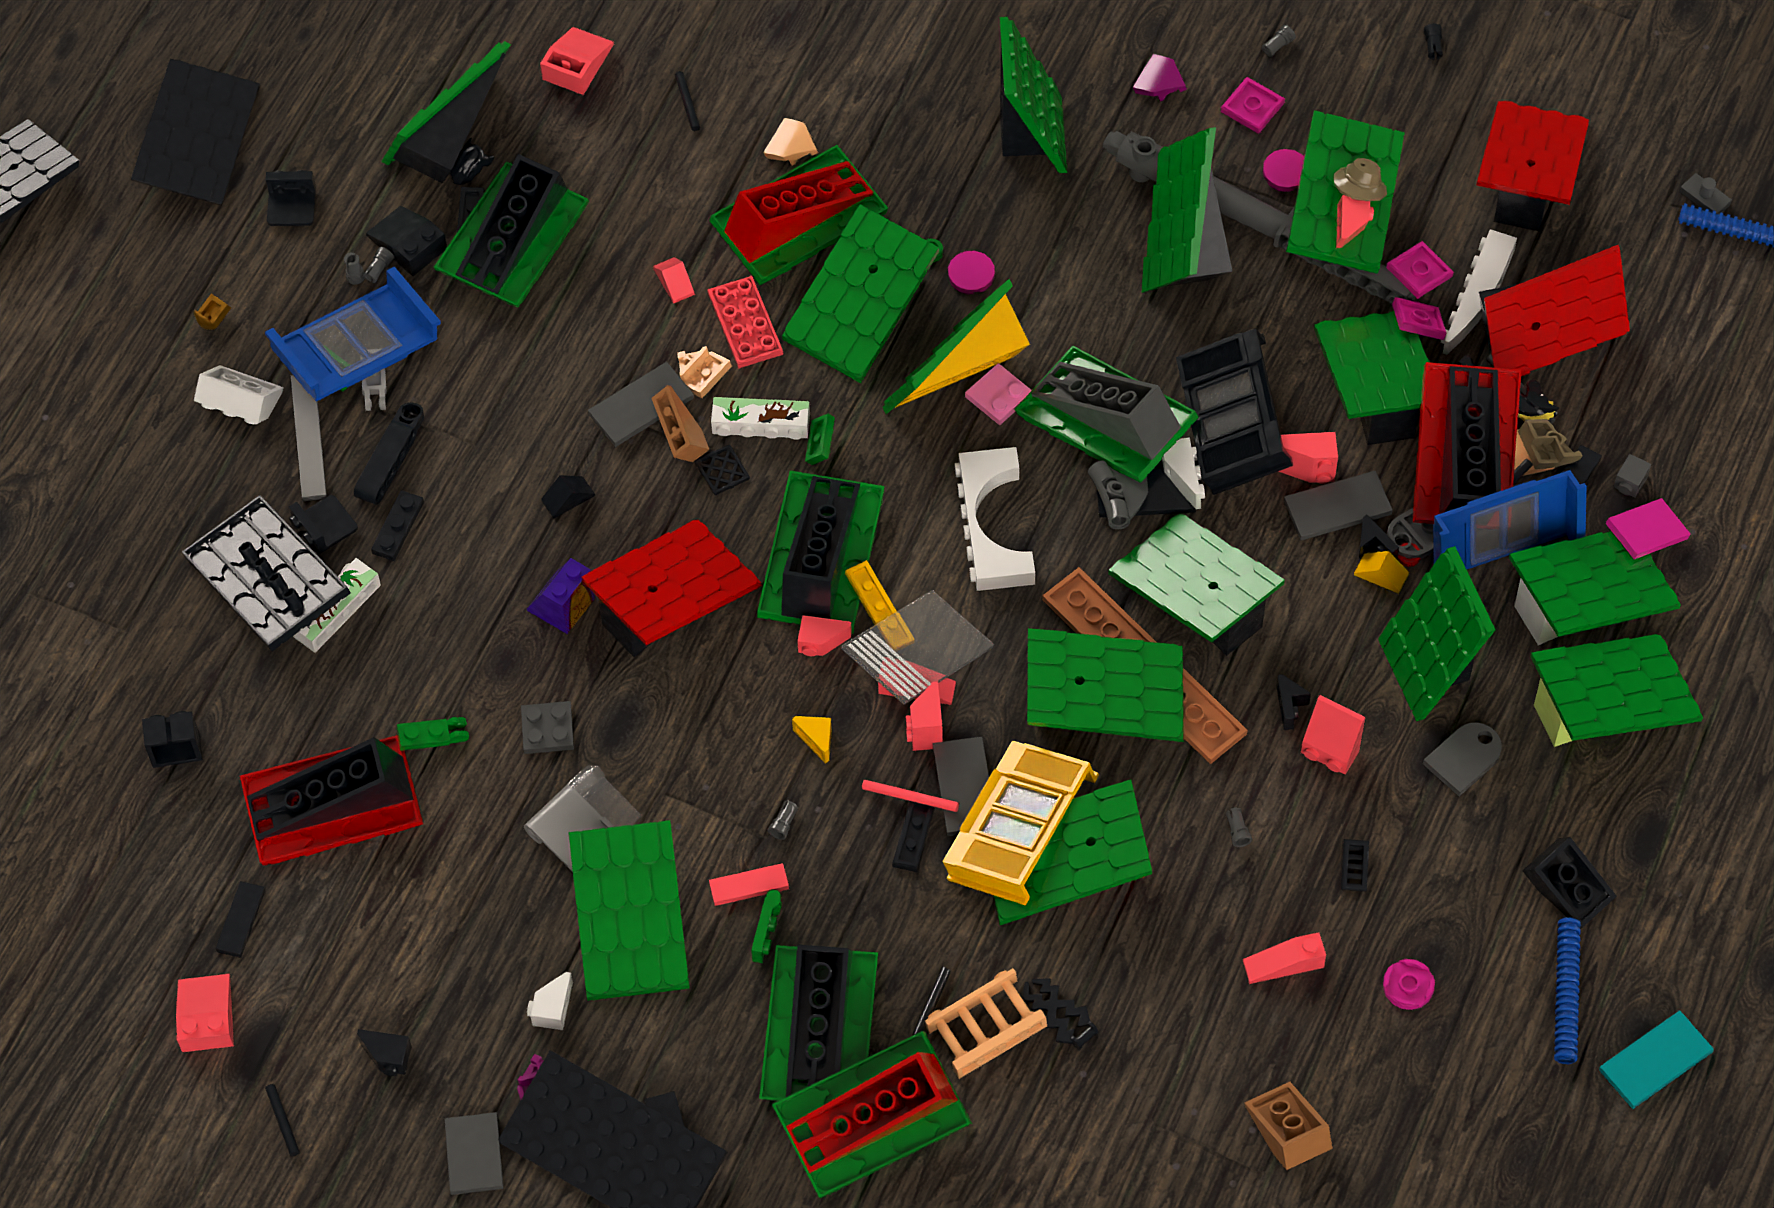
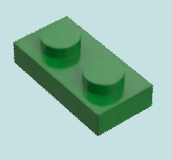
[805,413,835,465]

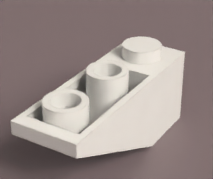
[1162,438,1205,509]

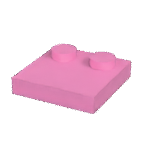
[965,363,1032,425]

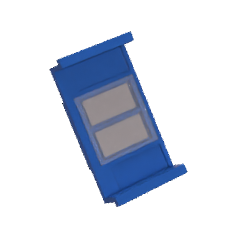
[265,267,441,402]
[1433,470,1587,570]

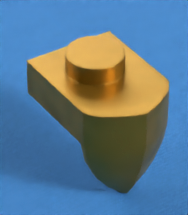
[194,293,231,330]

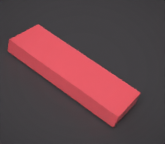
[709,863,789,906]

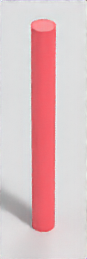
[862,780,959,812]

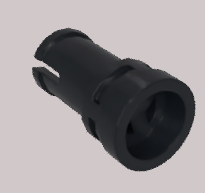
[1423,23,1443,60]

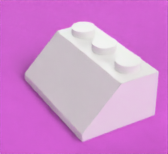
[194,365,284,424]

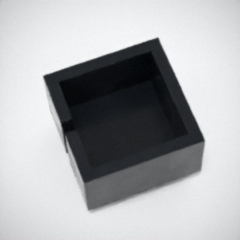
[142,711,203,768]

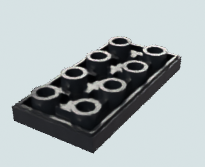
[1096,468,1196,518]

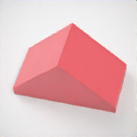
[653,257,695,304]

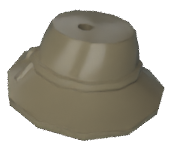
[1333,158,1387,201]

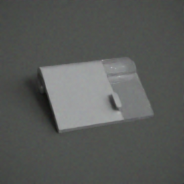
[524,765,642,872]

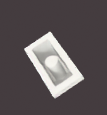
[527,972,573,1030]

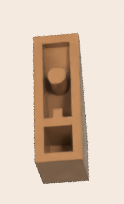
[651,385,709,462]

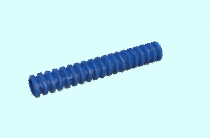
[1678,203,1774,248]
[1554,917,1581,1064]

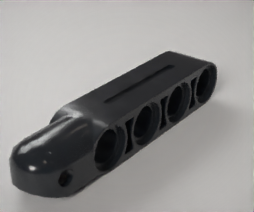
[354,402,424,505]

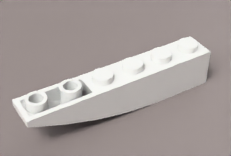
[1441,229,1517,355]

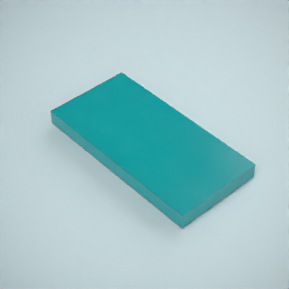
[1599,1010,1714,1109]

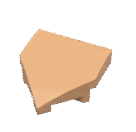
[764,118,818,166]
[677,346,732,398]

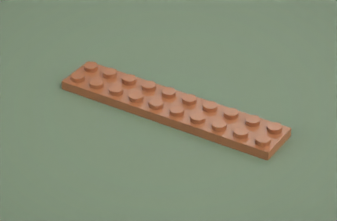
[1042,567,1247,764]

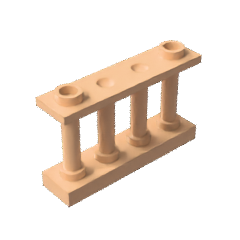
[925,968,1047,1079]

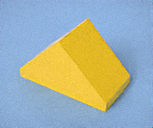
[1354,551,1409,594]
[792,716,832,764]

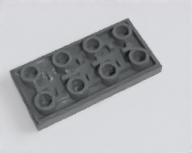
[588,362,694,447]
[1284,471,1393,541]
[933,737,997,836]

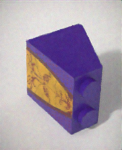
[527,558,595,634]

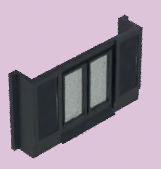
[1176,328,1293,495]

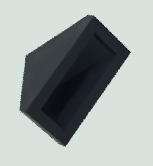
[541,475,595,519]

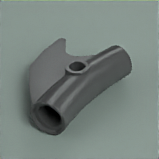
[1088,460,1148,529]

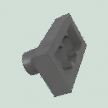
[1679,173,1732,214]

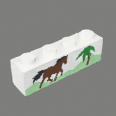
[711,397,810,439]
[293,558,381,653]

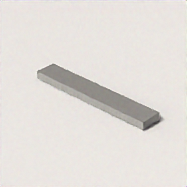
[291,375,327,502]

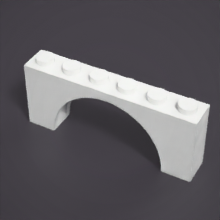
[955,447,1035,591]

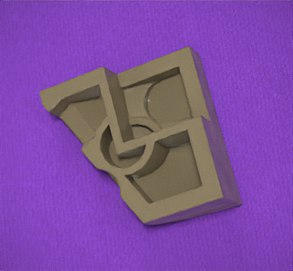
[1518,419,1582,469]

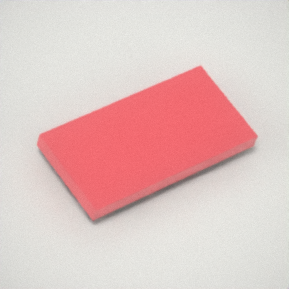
[708,276,783,369]

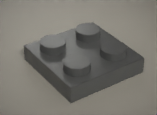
[521,701,574,754]

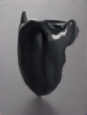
[450,138,495,185]

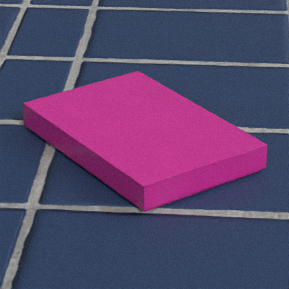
[1605,498,1690,559]

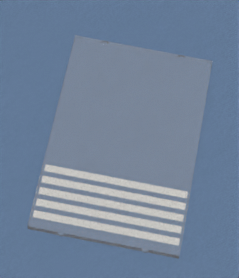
[841,590,995,705]

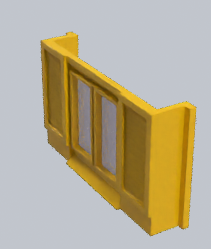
[943,741,1099,905]

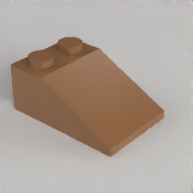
[1245,1082,1332,1170]

